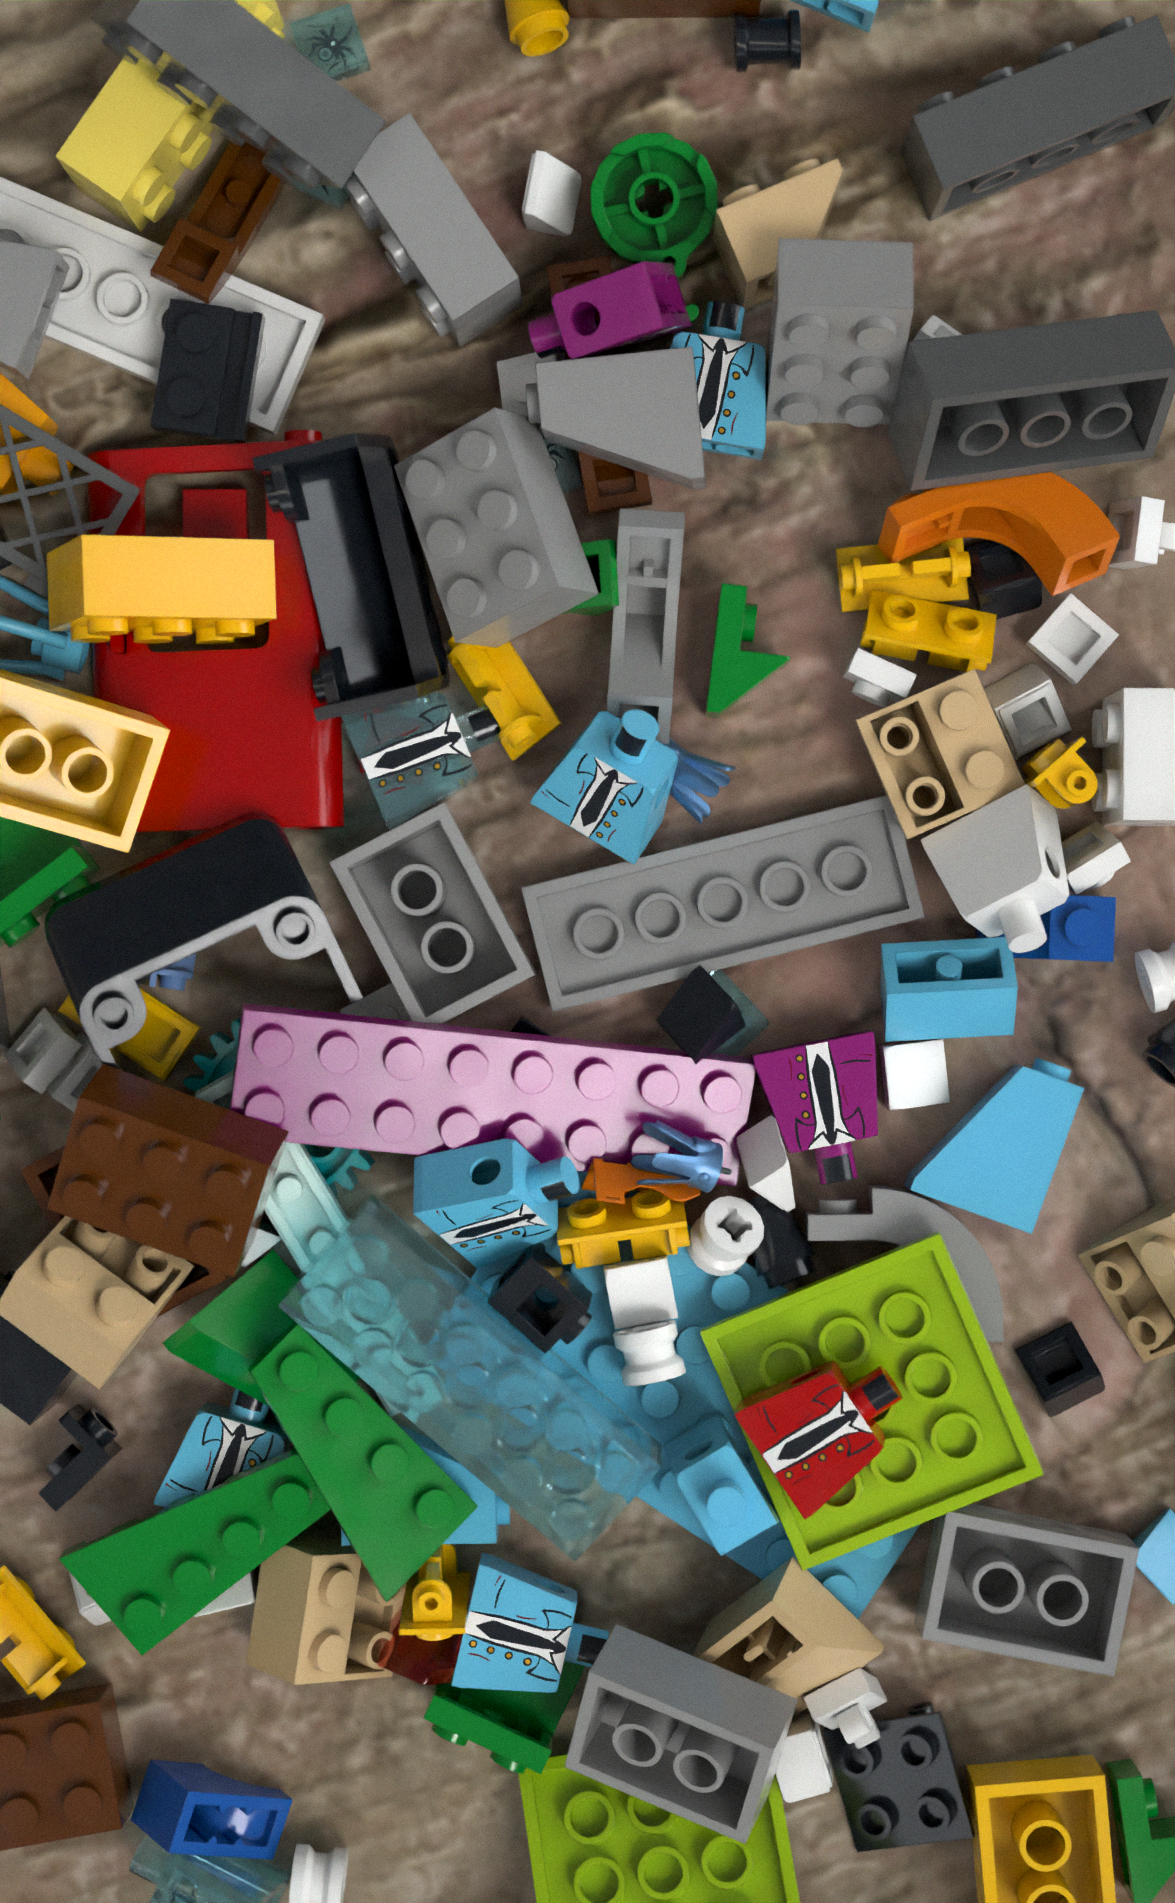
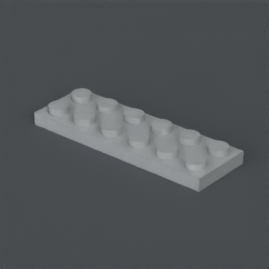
[521,795,925,1012]

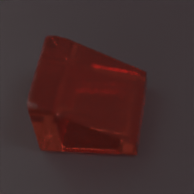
[377,1618,463,1685]

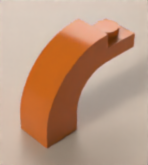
[877,472,1120,596]

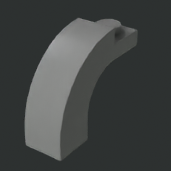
[607,508,685,744]
[804,1184,1004,1342]

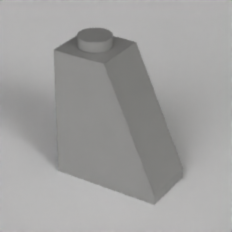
[526,347,706,490]

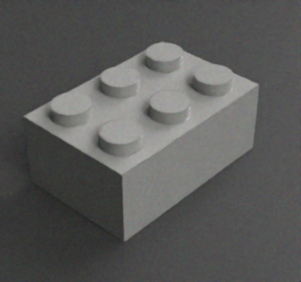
[344,113,523,348]
[766,238,913,427]
[394,407,599,648]
[329,802,537,1024]
[914,1504,1139,1677]
[564,1624,798,1844]

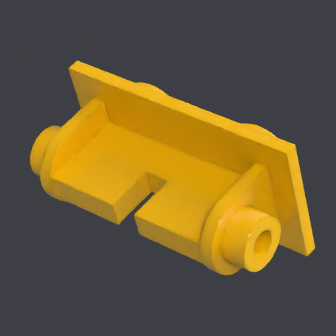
[835,538,971,613]
[860,590,997,673]
[447,636,562,760]
[1021,737,1098,809]
[557,1189,690,1269]
[399,1544,471,1641]
[0,1565,86,1701]

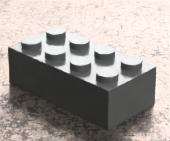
[90,0,386,190]
[900,15,1175,221]
[888,310,1175,491]

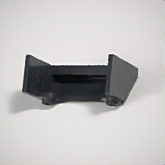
[252,432,450,722]
[44,812,363,1073]

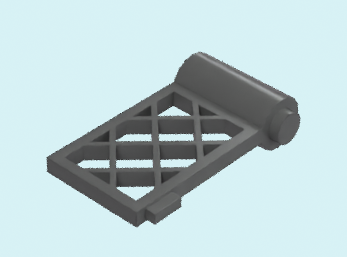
[0,404,141,599]

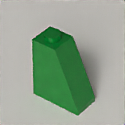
[163,1249,372,1406]

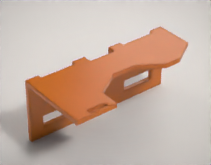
[581,1158,701,1204]

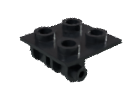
[823,1702,976,1852]

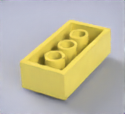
[56,0,285,233]

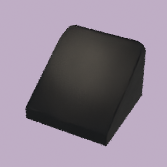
[964,540,1042,620]
[656,965,746,1064]
[1015,1321,1105,1417]

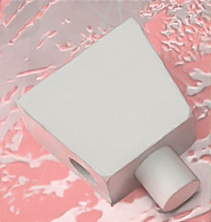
[921,784,1069,953]

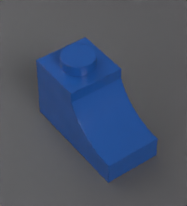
[975,895,1116,962]
[131,1759,293,1860]

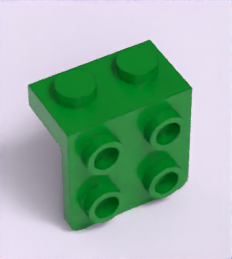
[0,816,101,948]
[423,1634,585,1774]

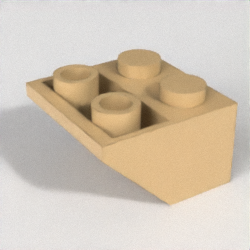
[712,158,843,310]
[855,669,1025,840]
[1078,1196,1175,1363]
[0,1216,194,1389]
[246,1535,406,1685]
[692,1556,885,1715]

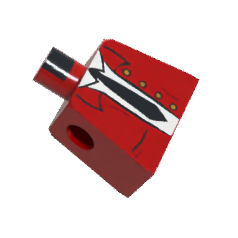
[734,1361,903,1520]

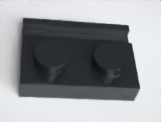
[150,299,266,443]

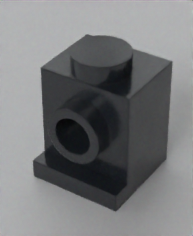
[487,1242,592,1354]

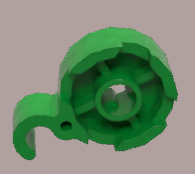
[590,133,718,324]

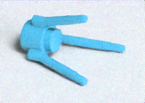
[0,575,91,681]

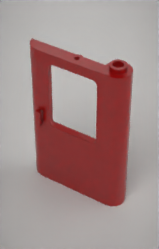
[87,430,344,833]

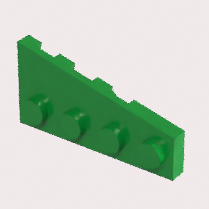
[248,1322,478,1602]
[59,1448,331,1656]

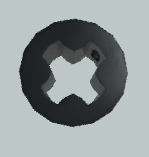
[734,10,801,73]

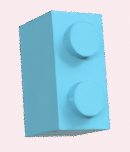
[880,937,1018,1042]

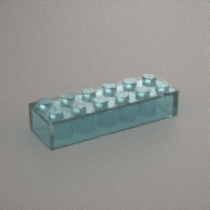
[278,1193,662,1562]

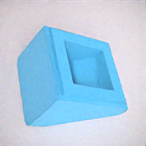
[1133,1507,1175,1605]

